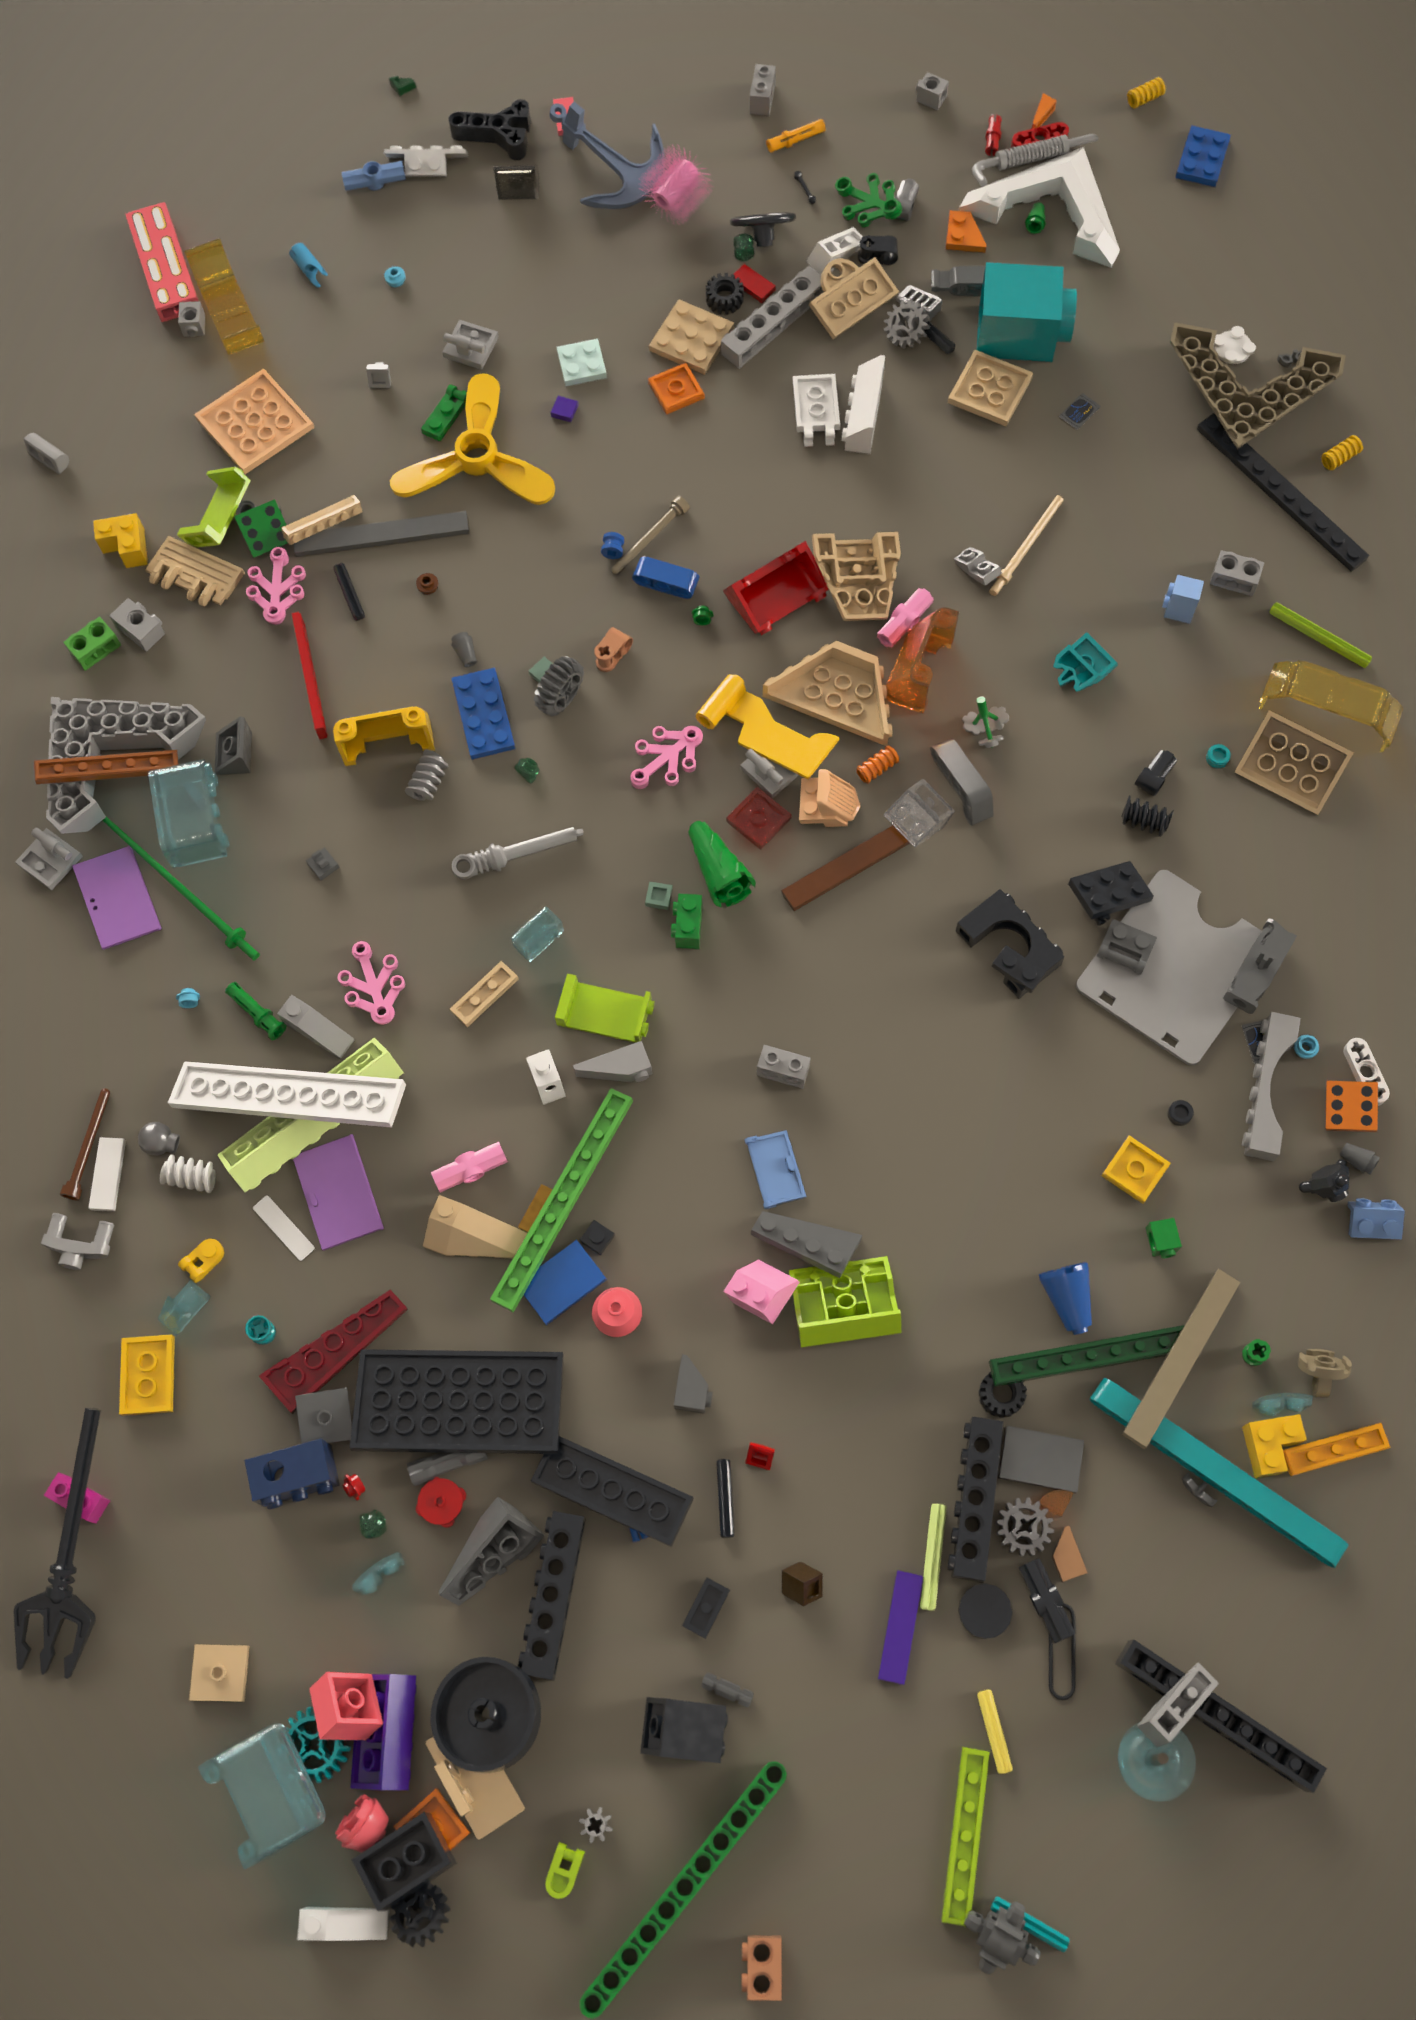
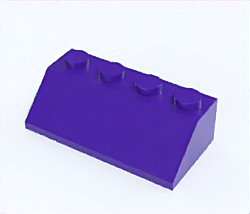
[350,1674,417,1790]

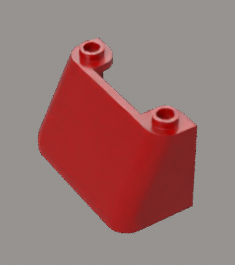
[723,541,829,636]

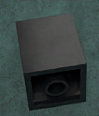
[640,1697,728,1763]

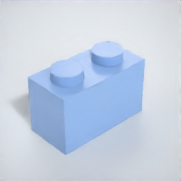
[1162,575,1204,624]

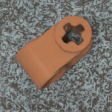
[594,627,633,672]

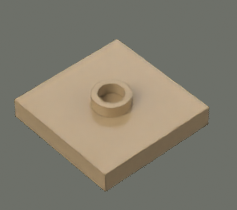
[189,1644,250,1702]

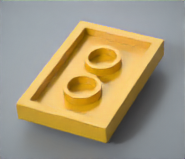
[119,1335,175,1416]

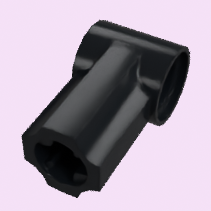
[1134,750,1177,797]

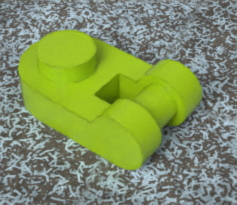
[545,1842,585,1899]

